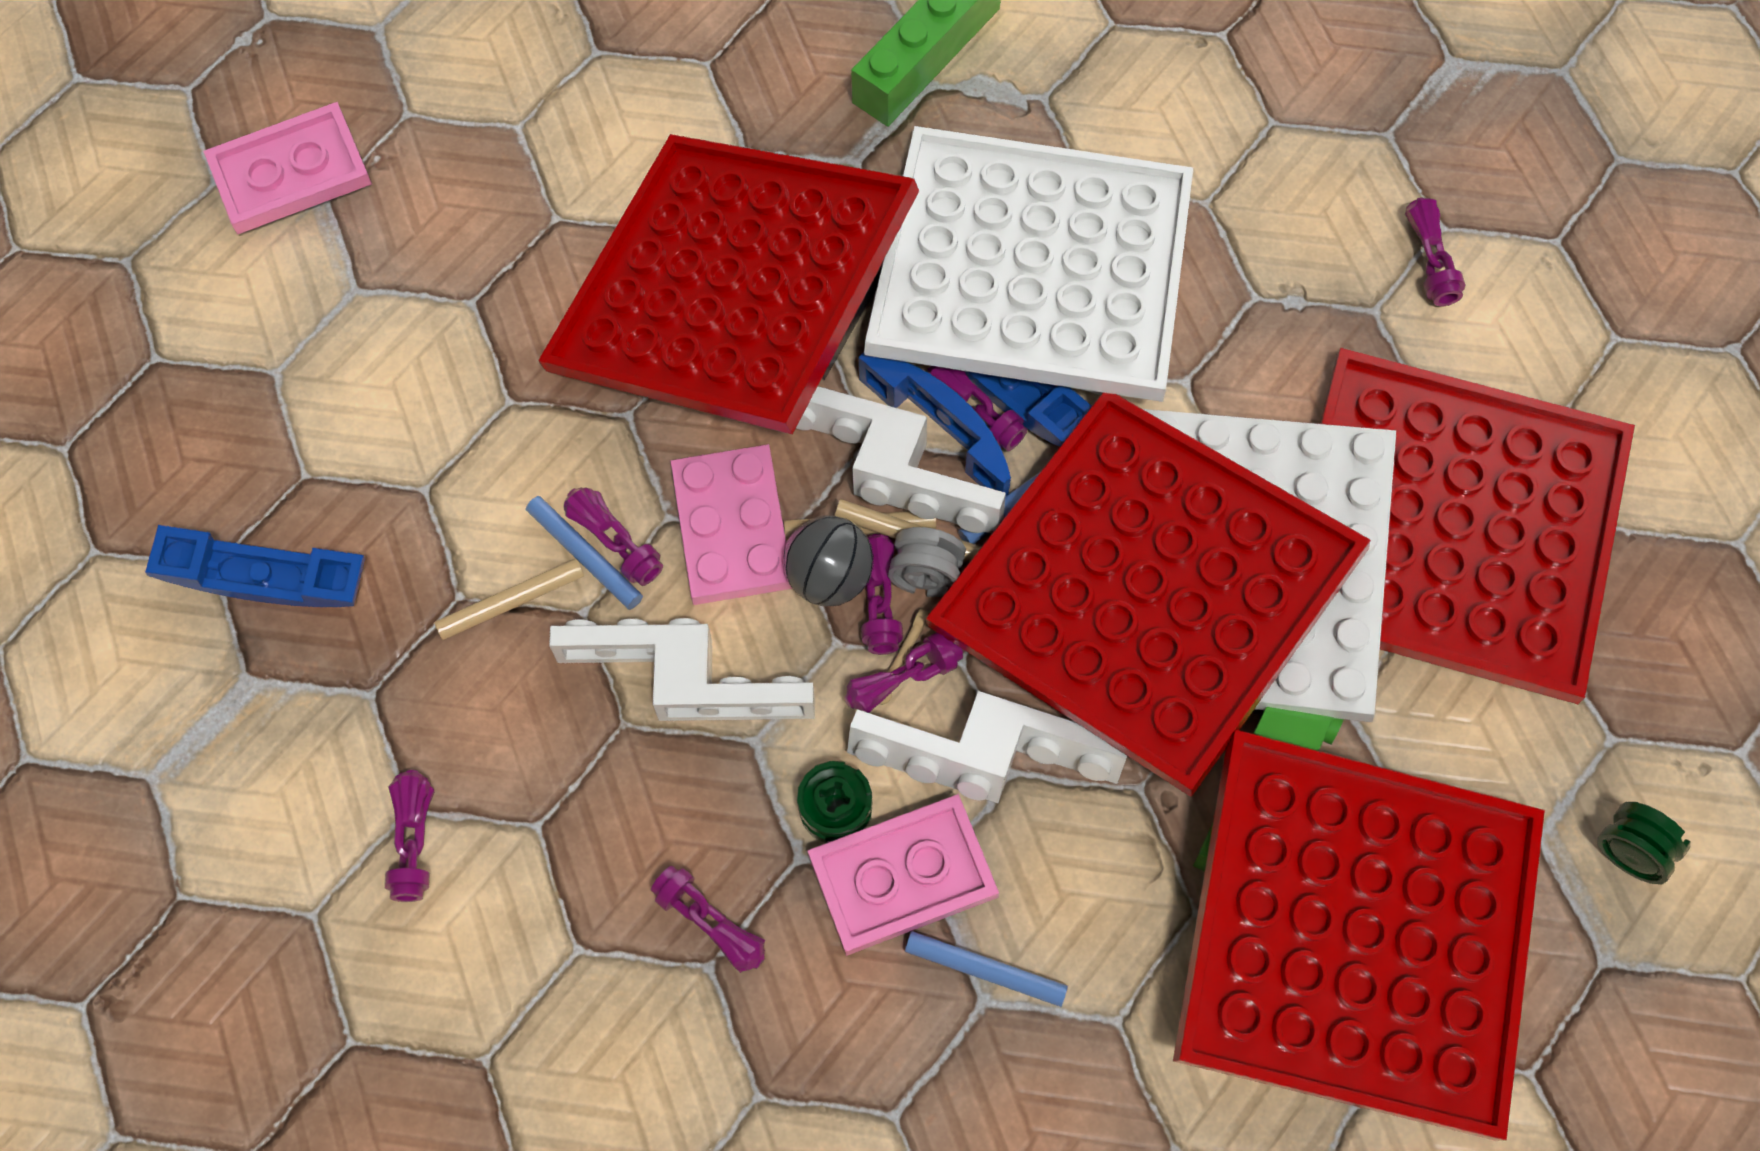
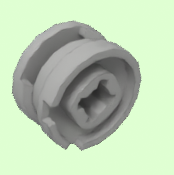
[888,527,966,597]

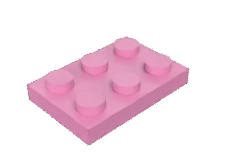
[203,102,372,235]
[670,444,793,605]
[807,794,999,956]

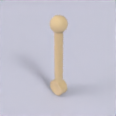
[880,609,930,705]

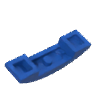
[858,353,1011,496]
[964,371,1092,447]
[145,525,365,607]

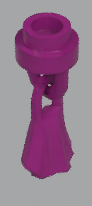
[1405,197,1466,306]
[928,366,1027,451]
[563,487,663,586]
[861,534,903,655]
[845,632,963,713]
[385,770,435,902]
[650,865,765,973]

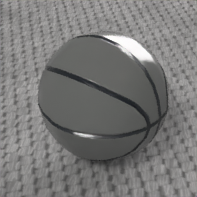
[783,516,874,606]

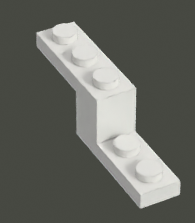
[796,387,1006,534]
[549,618,815,721]
[847,691,1127,803]

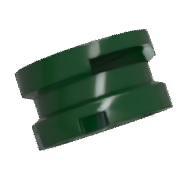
[797,761,873,843]
[1598,802,1691,885]

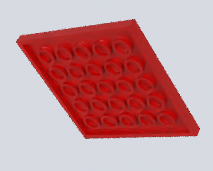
[538,134,919,435]
[1320,348,1635,705]
[926,393,1371,797]
[1173,729,1545,1141]

